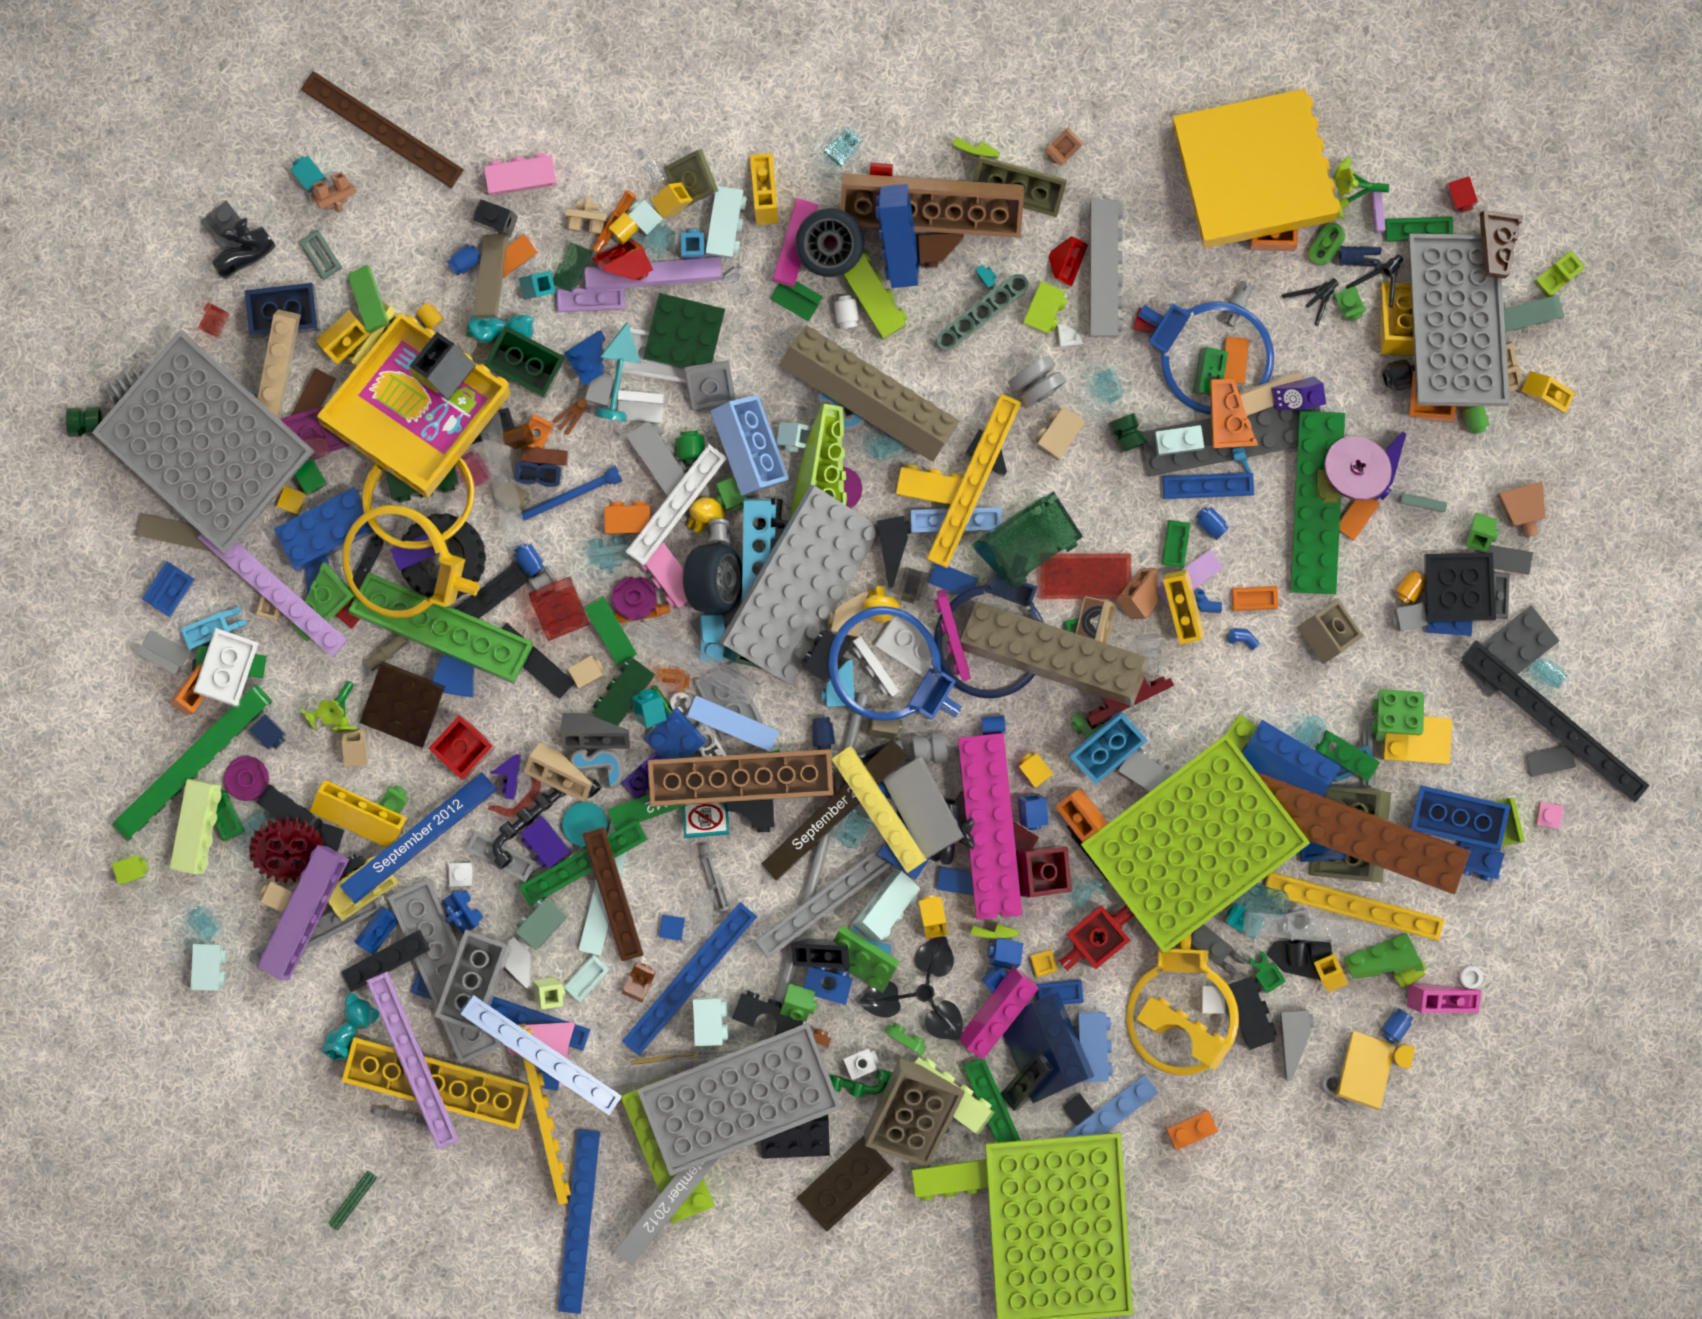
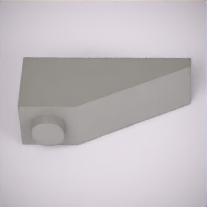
[1280,1010,1314,1081]

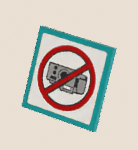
[682,802,730,839]

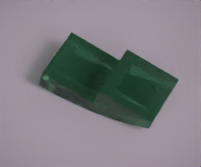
[553,242,593,292]

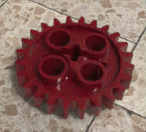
[249,816,323,883]

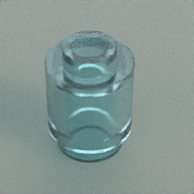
[1533,657,1568,689]

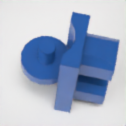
[442,890,483,935]

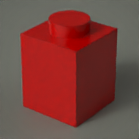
[1446,176,1478,213]

